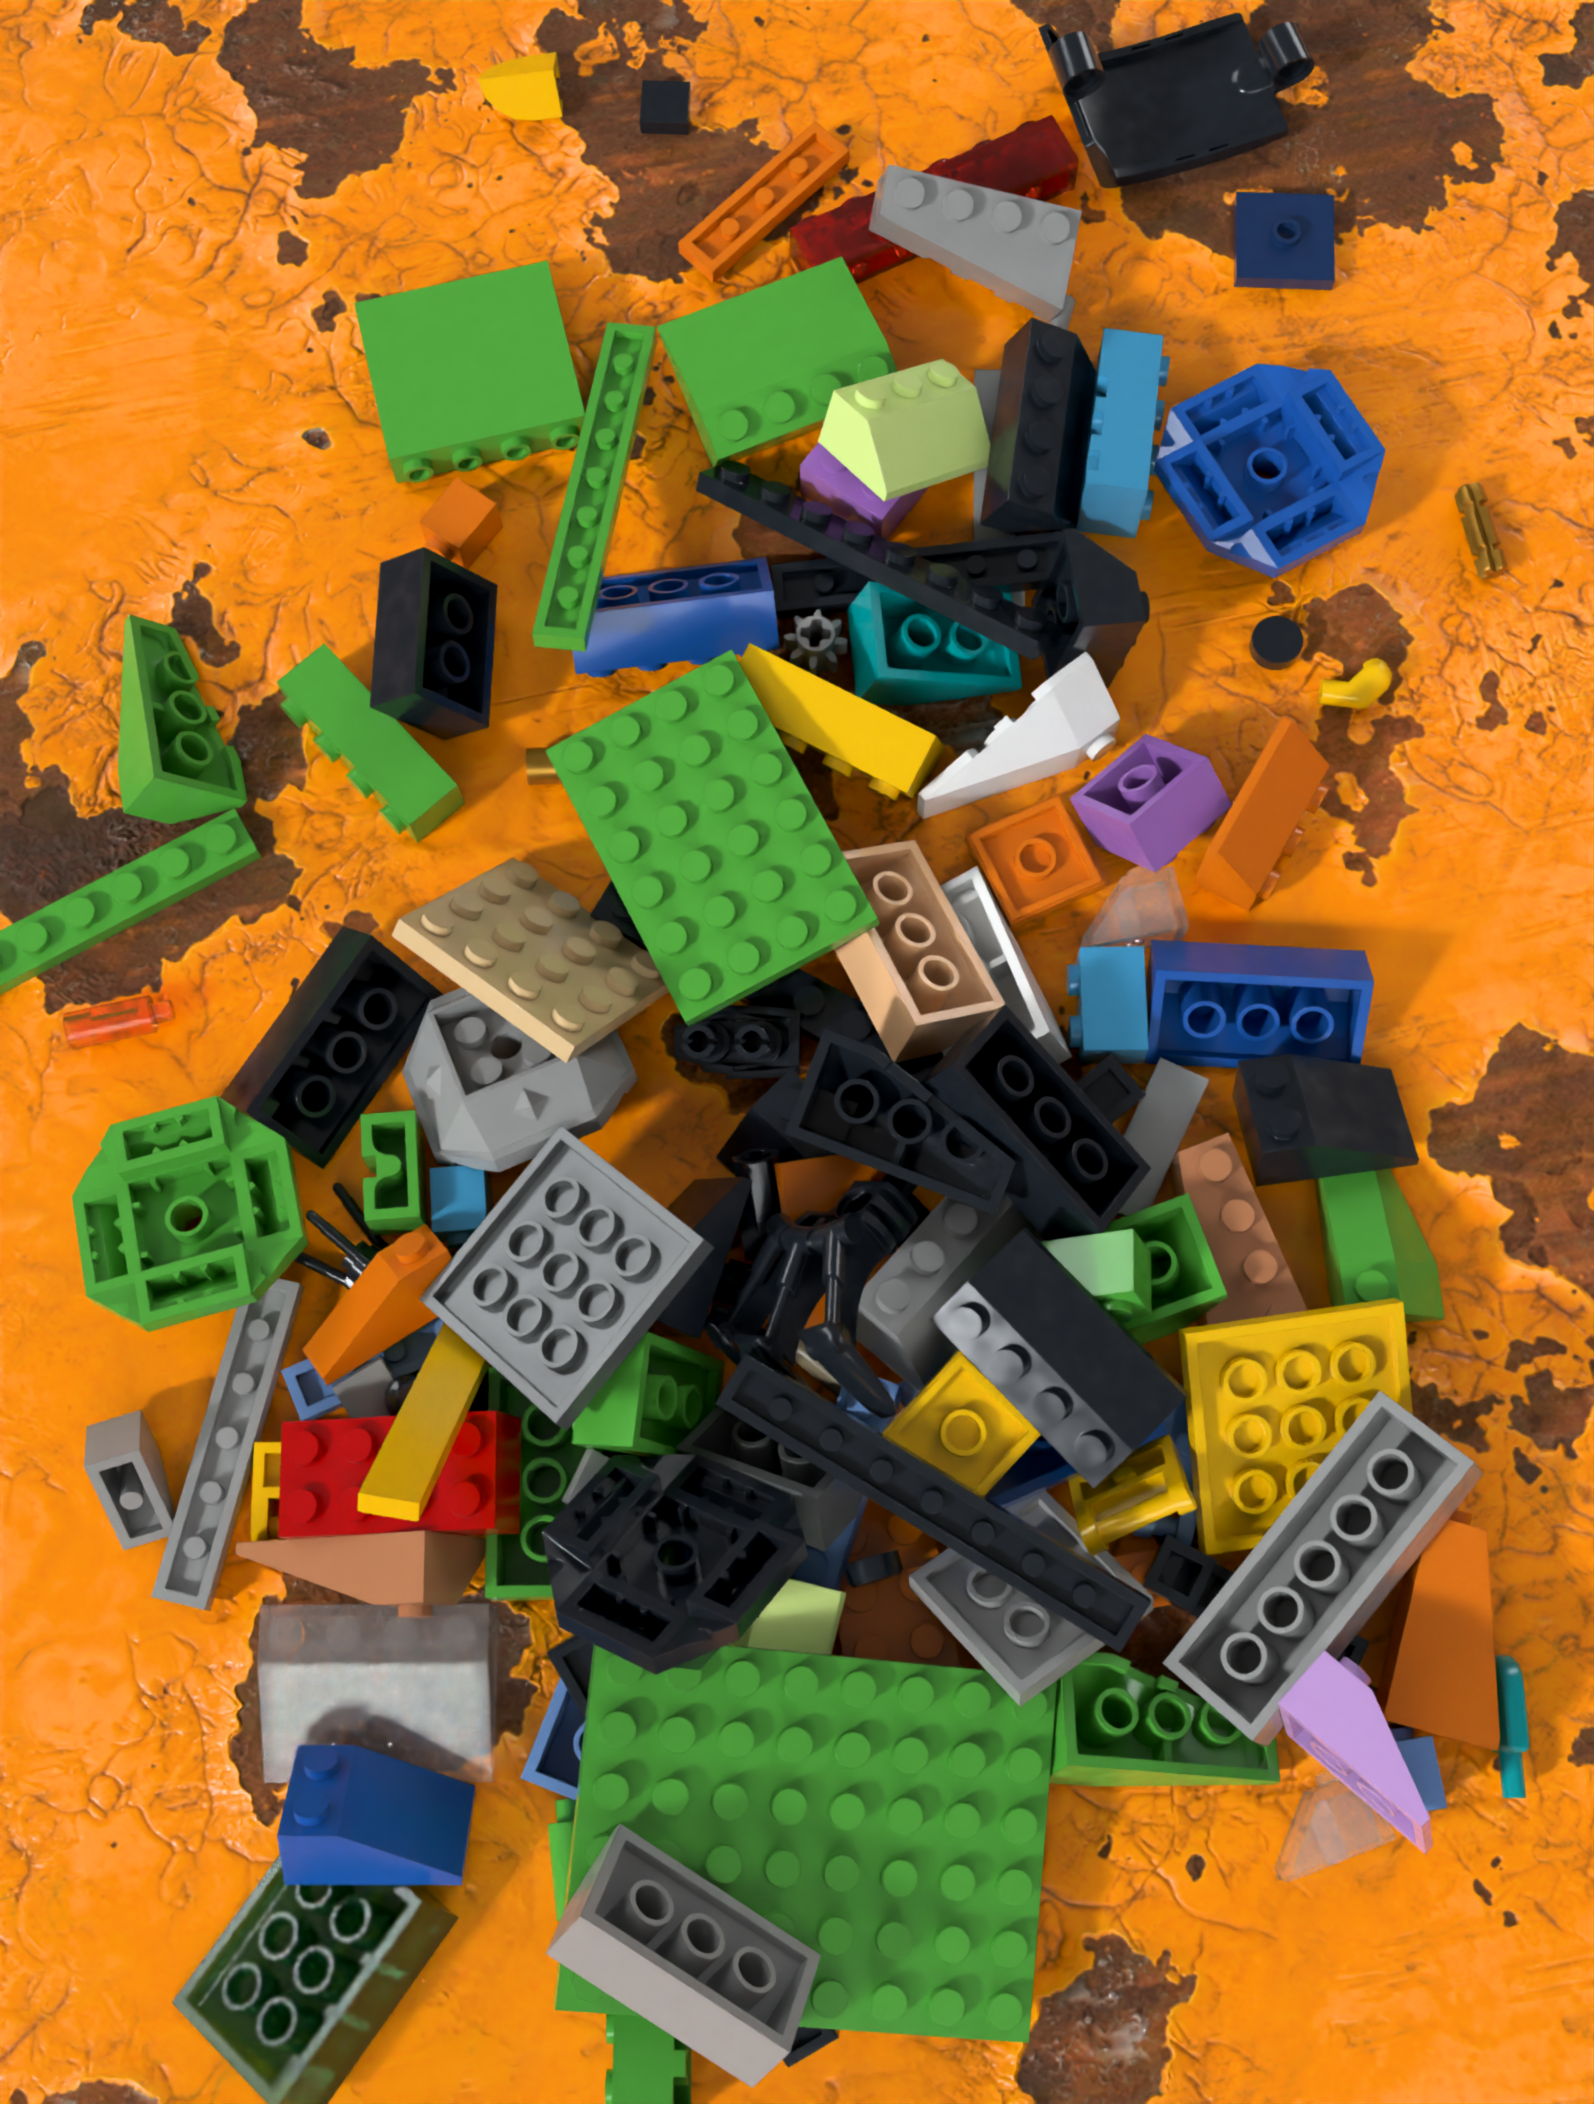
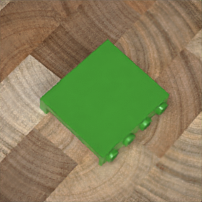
[354,260,585,483]

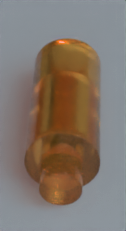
[63,995,176,1050]

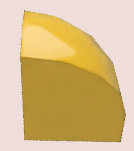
[477,52,563,121]

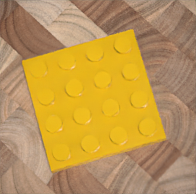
[1178,1298,1413,1555]

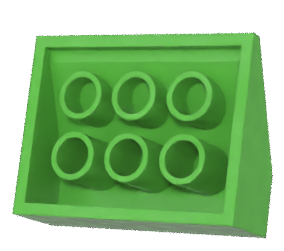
[657,256,898,468]

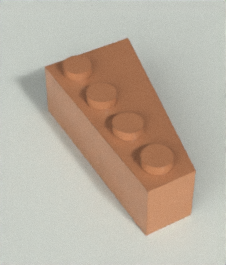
[1169,1133,1307,1326]

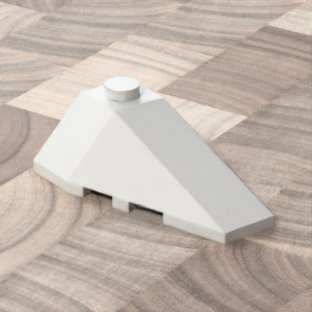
[917,651,1121,819]
[941,866,1072,1064]

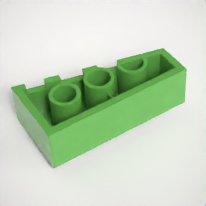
[605,2014,691,2104]

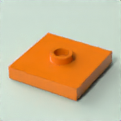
[965,793,1106,930]

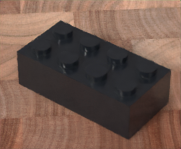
[921,1004,1151,1241]

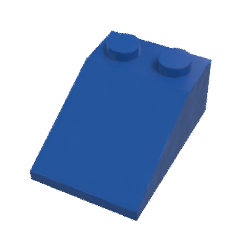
[277,1745,476,1885]

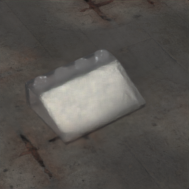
[257,1603,498,1783]

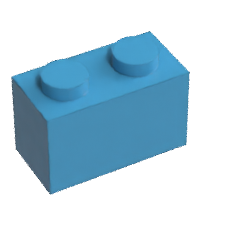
[1066,946,1149,1064]

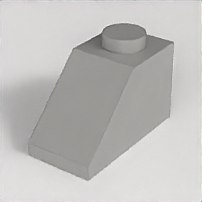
[84,1410,175,1550]

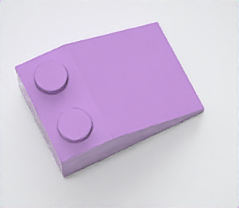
[1278,1650,1433,1855]

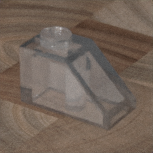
[1079,866,1189,949]
[1274,1770,1396,1883]

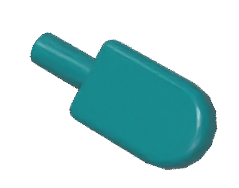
[1491,1655,1530,1798]

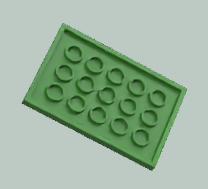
[545,649,880,1027]

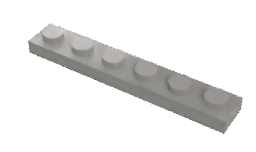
[151,1278,305,1611]

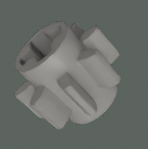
[784,610,847,676]

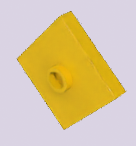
[881,1350,1041,1496]

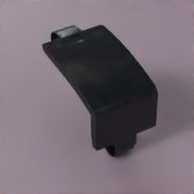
[1038,13,1315,189]

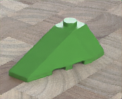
[118,614,247,824]

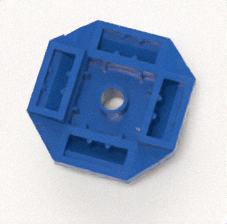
[1154,364,1385,578]

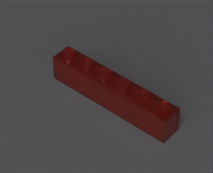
[790,114,1079,284]

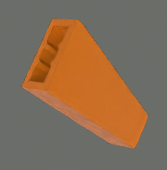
[1376,1510,1500,1751]

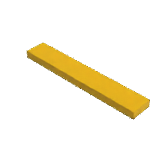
[357,1323,490,1522]

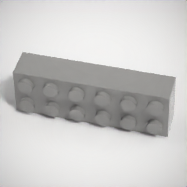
[1163,1391,1484,1747]

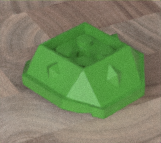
[72,1096,309,1332]

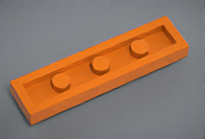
[678,121,850,283]

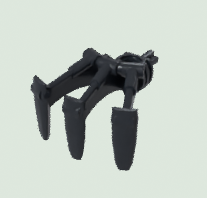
[703,1173,919,1419]

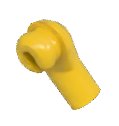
[1318,658,1392,709]

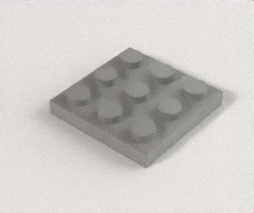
[909,1491,1154,1707]

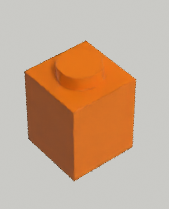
[419,477,503,569]

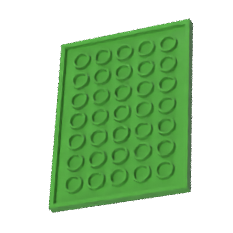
[553,1645,1057,2043]

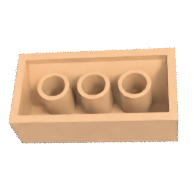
[834,840,1005,1063]

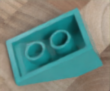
[847,582,1022,706]

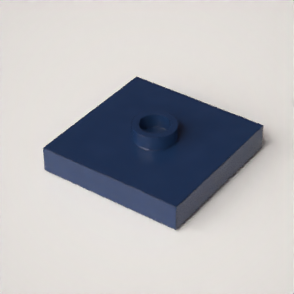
[1234,192,1335,290]

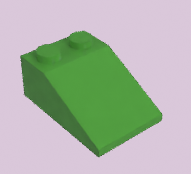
[572,1331,725,1460]

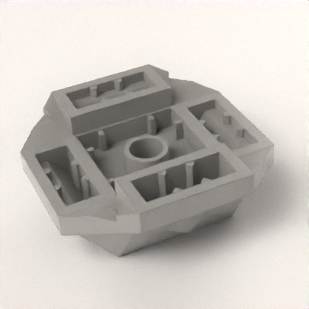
[402,987,638,1172]

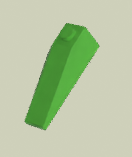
[1314,1169,1445,1323]
[1049,1652,1280,1787]

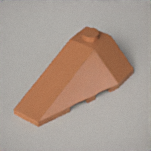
[235,1531,486,1618]

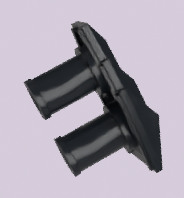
[674,1005,801,1079]

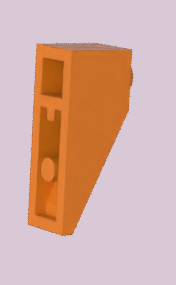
[302,1224,452,1386]

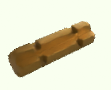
[1454,482,1508,580]

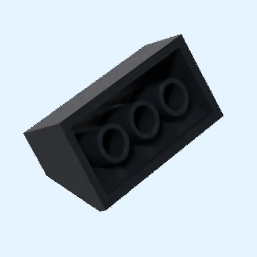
[980,318,1096,536]
[220,926,444,1169]
[930,1227,1189,1489]

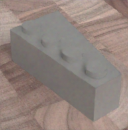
[869,164,1082,323]

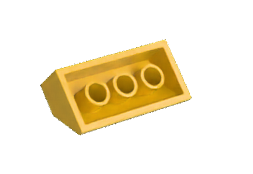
[739,643,946,801]

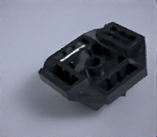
[542,1454,808,1675]

